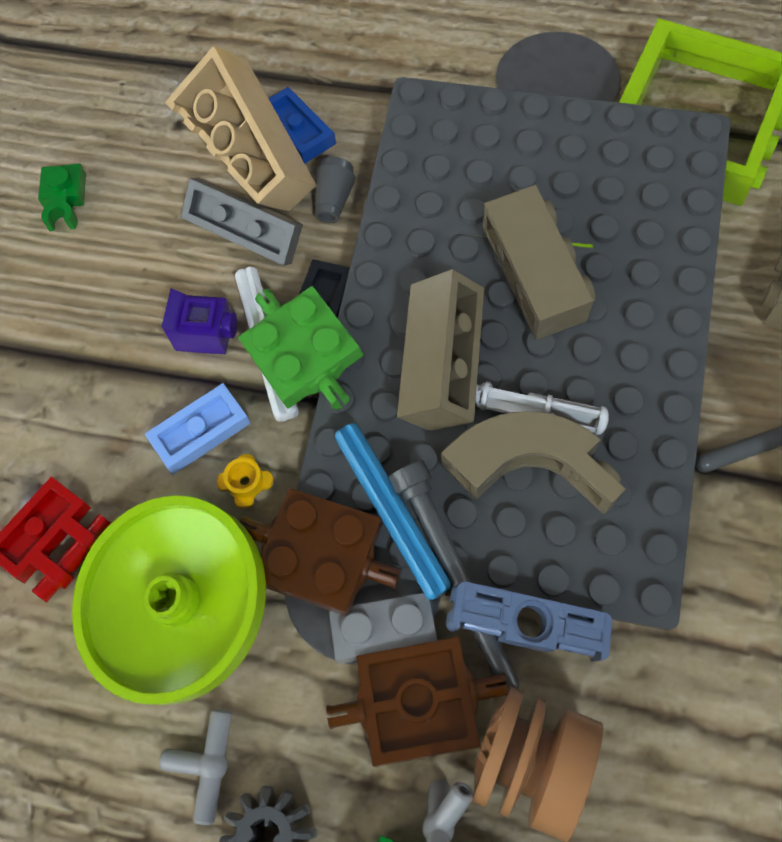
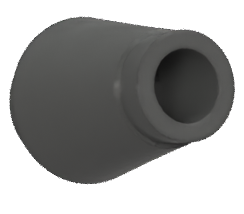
[315,157,356,223]

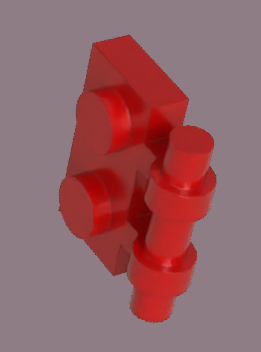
[0,476,111,603]

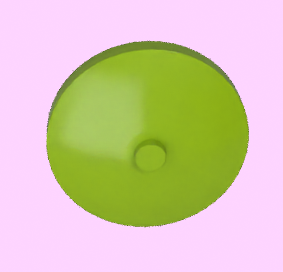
[72,495,266,705]

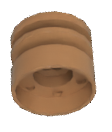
[472,686,604,842]

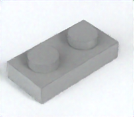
[329,593,437,664]

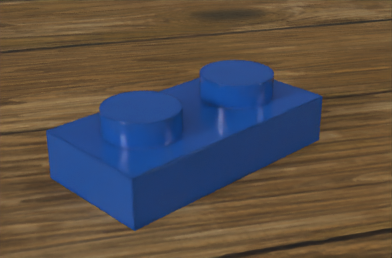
[269,87,336,164]

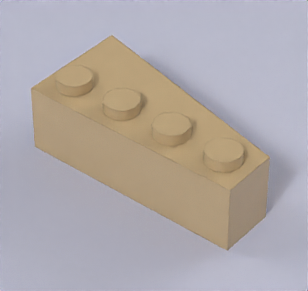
[165,45,317,211]

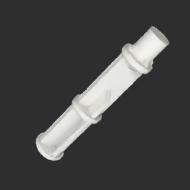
[475,381,609,435]

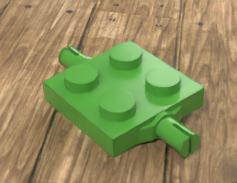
[238,286,364,410]

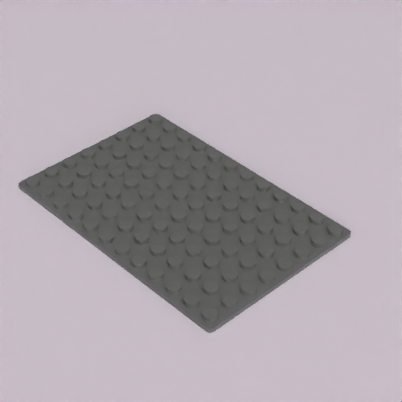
[297,77,730,630]

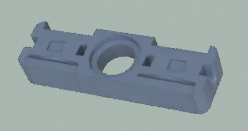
[446,582,612,662]

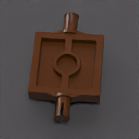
[240,488,402,616]
[326,637,509,767]

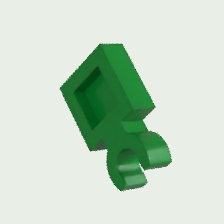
[38,163,86,232]

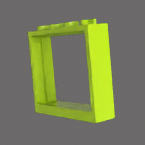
[619,18,782,206]

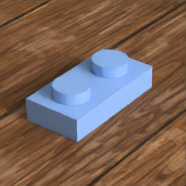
[145,383,251,475]

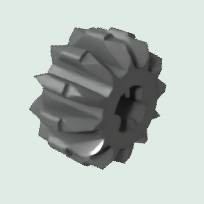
[219,786,317,842]

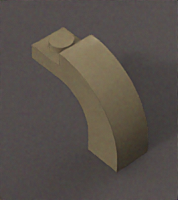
[441,411,626,515]

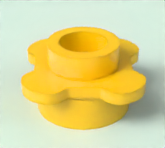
[217,454,274,509]

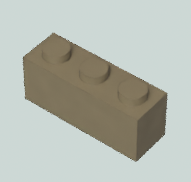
[483,185,596,341]
[397,269,484,431]

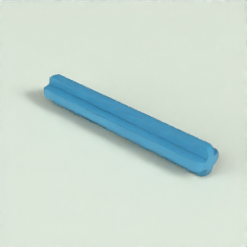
[335,423,451,600]

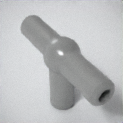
[159,709,232,825]
[422,780,474,842]

